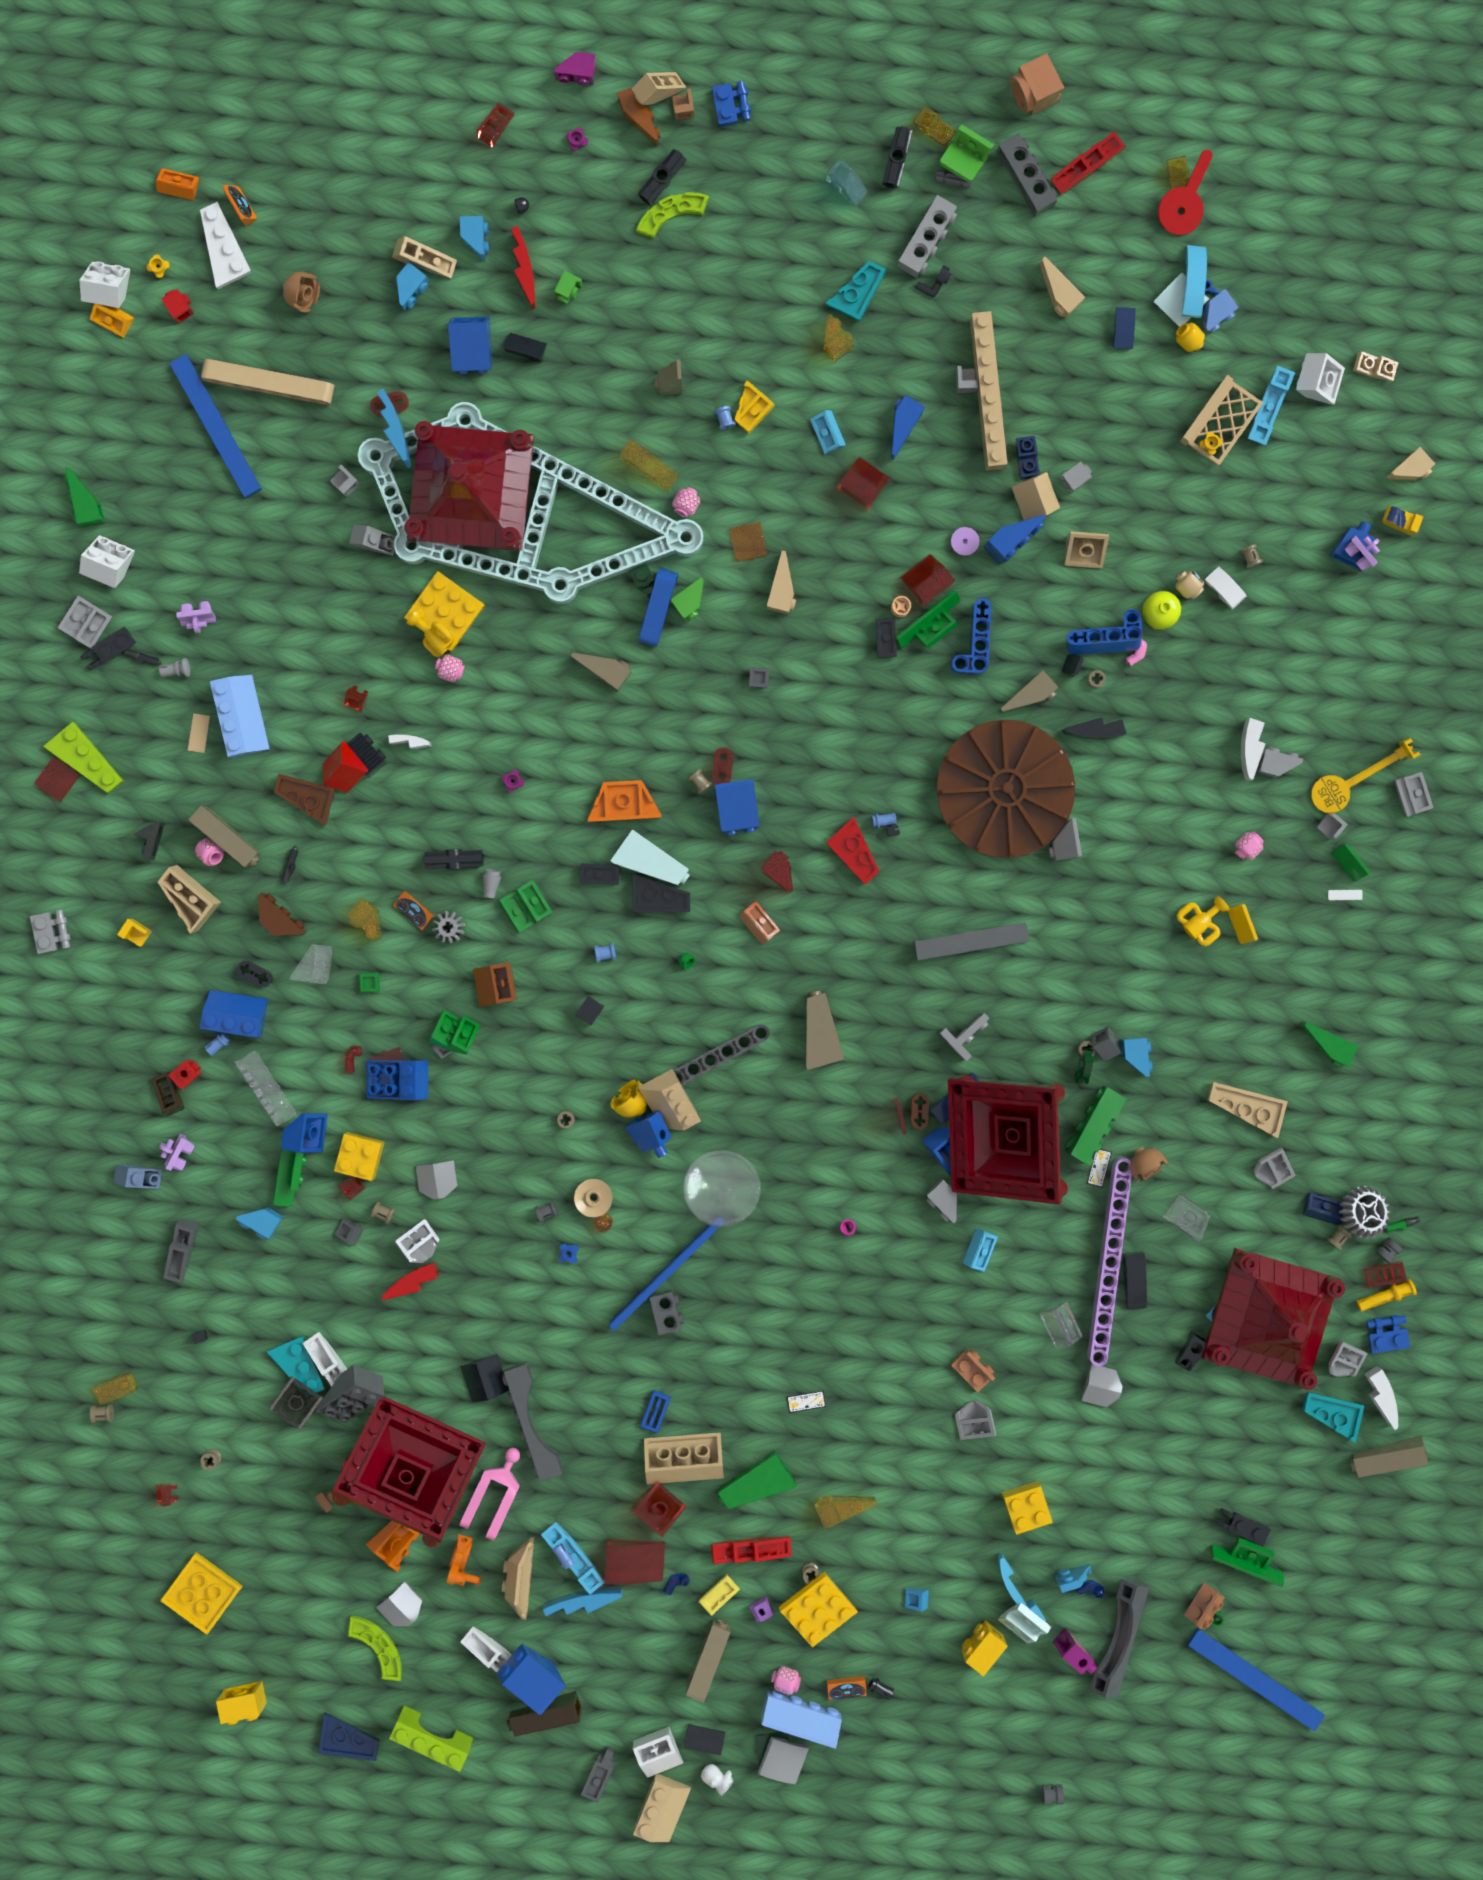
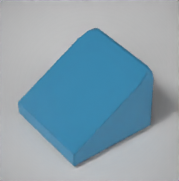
[905,1588,929,1612]

